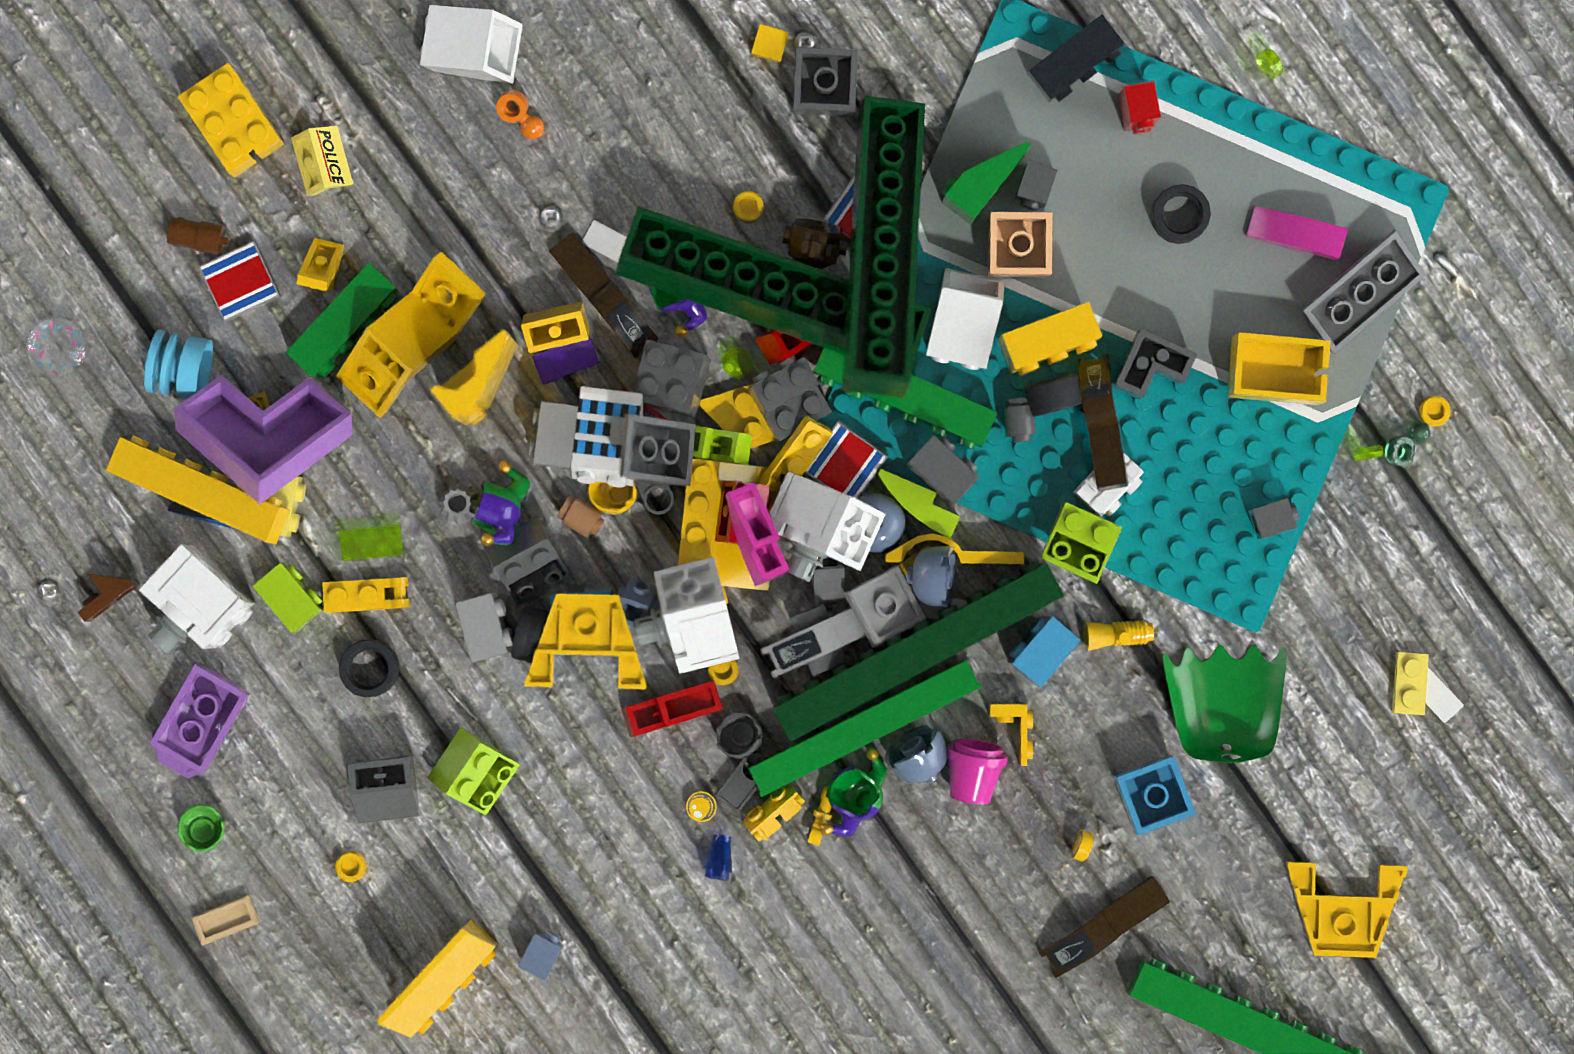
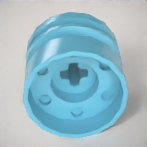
[144,329,213,400]

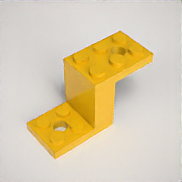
[336,252,486,418]

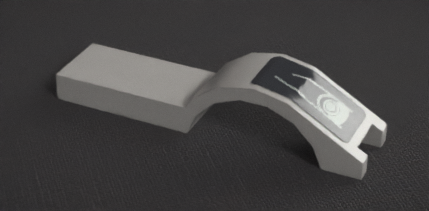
[760,608,866,678]

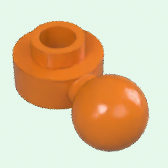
[496,90,544,140]

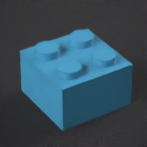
[1008,616,1081,688]
[1113,754,1196,836]

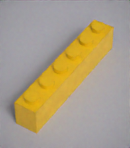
[106,435,290,544]

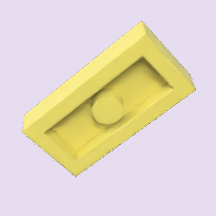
[1392,652,1429,715]

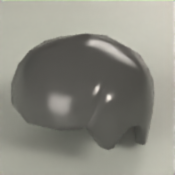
[716,711,763,759]

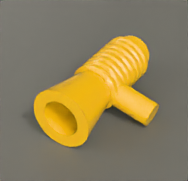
[1083,620,1154,652]

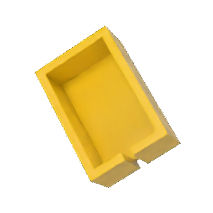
[177,62,285,178]
[998,302,1102,376]
[1227,332,1330,405]

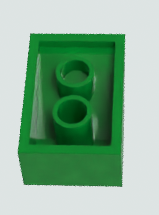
[942,141,1031,225]

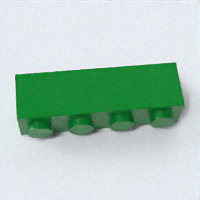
[285,263,399,380]

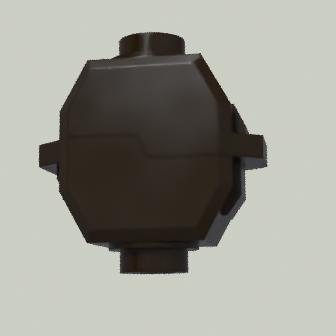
[782,218,849,270]

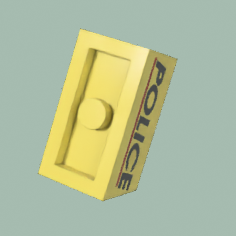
[291,126,353,196]

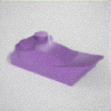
[150,663,250,779]

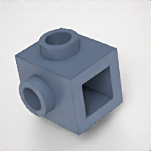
[617,578,661,628]

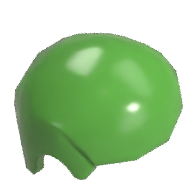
[177,804,225,852]

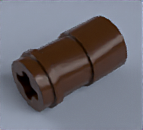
[167,217,229,255]

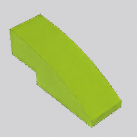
[693,426,753,465]
[877,469,960,539]

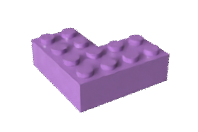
[174,375,352,504]

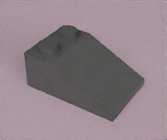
[619,414,695,486]

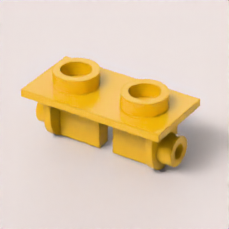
[742,783,805,842]

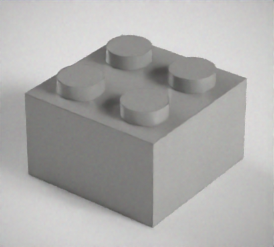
[529,402,578,470]
[455,593,514,663]

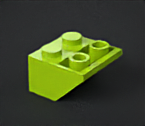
[1040,502,1122,584]
[427,727,520,815]

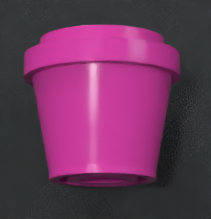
[947,739,1008,804]

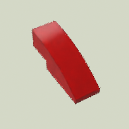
[621,680,723,737]

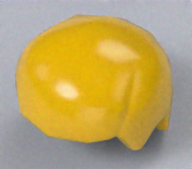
[587,480,638,515]

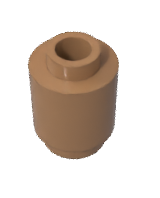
[557,496,605,538]

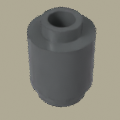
[1003,398,1036,443]

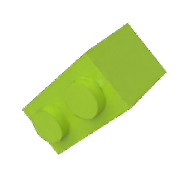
[252,563,324,634]

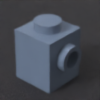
[518,929,564,981]

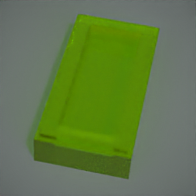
[339,525,404,561]

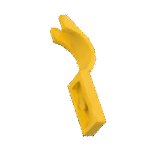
[885,533,1024,565]

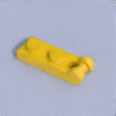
[759,415,833,496]
[322,577,410,613]

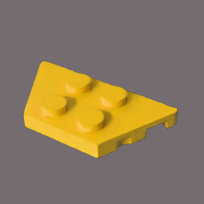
[699,365,811,449]

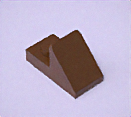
[78,573,140,622]

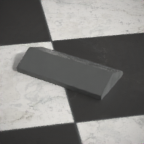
[1301,229,1426,354]

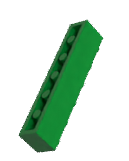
[813,348,998,450]

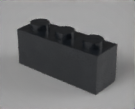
[1027,14,1124,103]

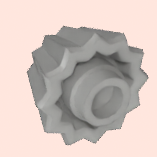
[438,482,480,525]

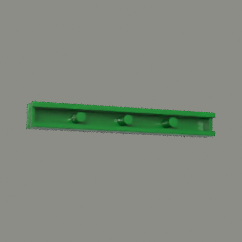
[748,660,982,797]

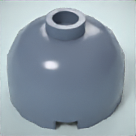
[857,493,906,553]
[906,546,956,608]
[885,725,947,783]

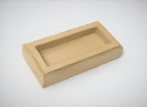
[191,894,261,946]

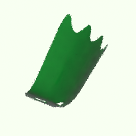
[1163,644,1287,763]

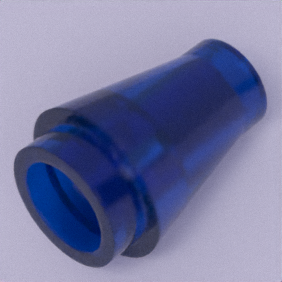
[702,834,733,880]

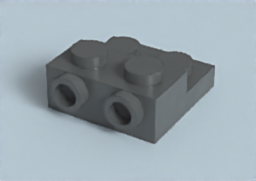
[748,355,832,443]

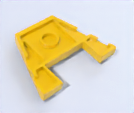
[525,594,646,689]
[1286,861,1408,958]

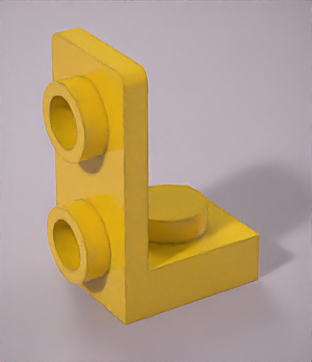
[988,703,1033,766]

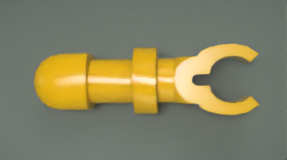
[808,785,832,846]

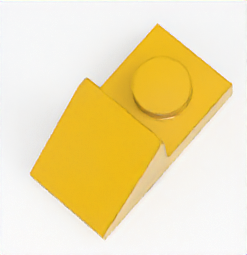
[297,238,344,292]

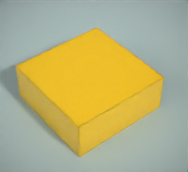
[751,24,789,63]

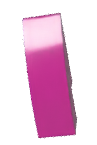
[1246,206,1348,261]
[726,482,789,586]

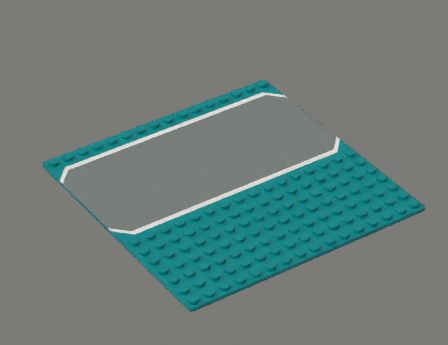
[818,0,1449,632]

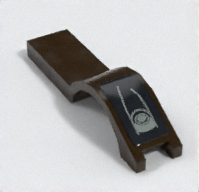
[549,232,659,358]
[1078,353,1129,491]
[1038,876,1170,978]

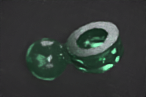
[1385,420,1431,468]

